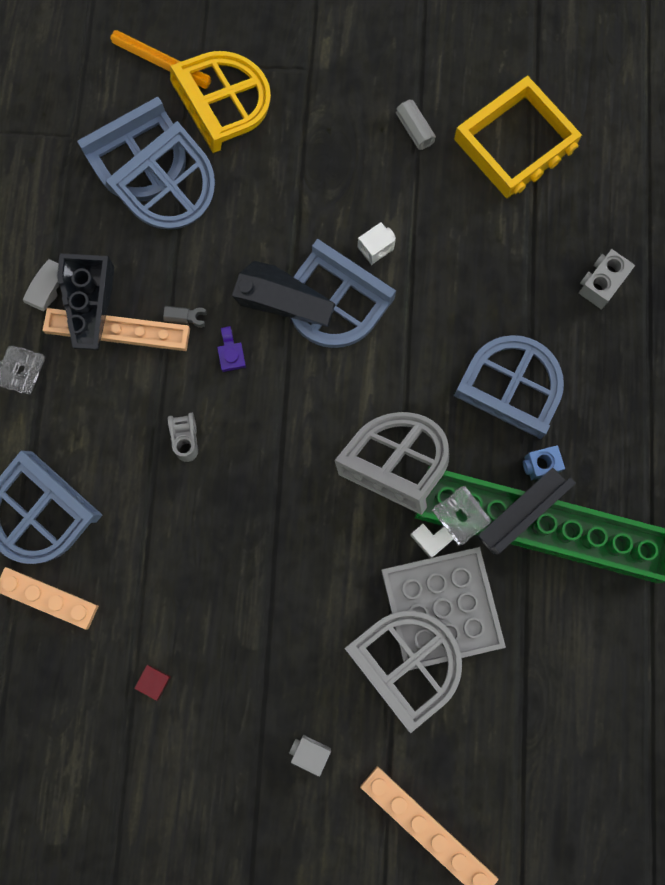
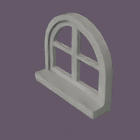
[335,412,449,515]
[345,611,462,733]

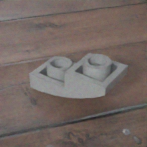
[23,259,60,311]

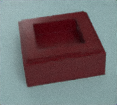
[134,665,171,701]

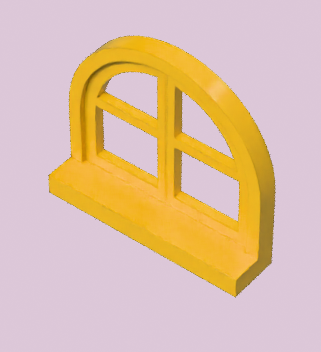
[170,51,271,153]

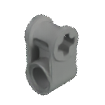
[168,412,198,462]

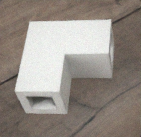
[410,524,456,558]

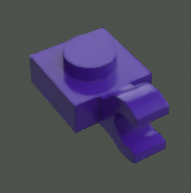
[217,326,246,372]

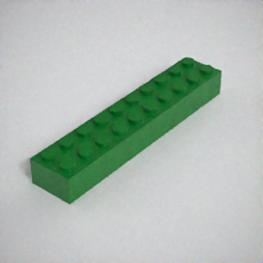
[414,466,665,583]

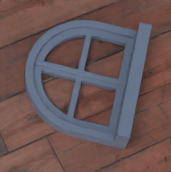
[77,97,186,201]
[106,121,215,229]
[291,239,396,348]
[454,335,564,439]
[0,450,102,564]

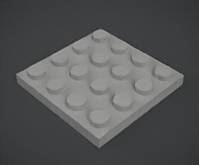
[381,547,506,670]

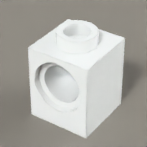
[358,222,396,265]

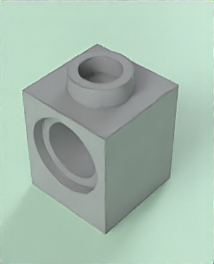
[289,735,331,777]

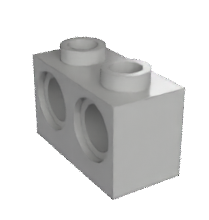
[579,249,635,309]

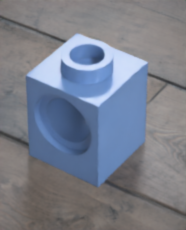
[523,445,565,480]

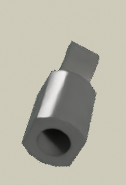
[163,306,207,328]

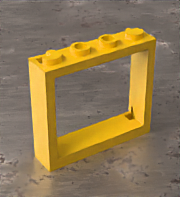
[454,75,582,199]

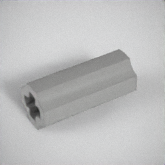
[396,100,436,150]

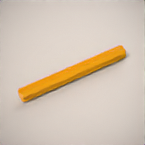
[110,30,211,89]

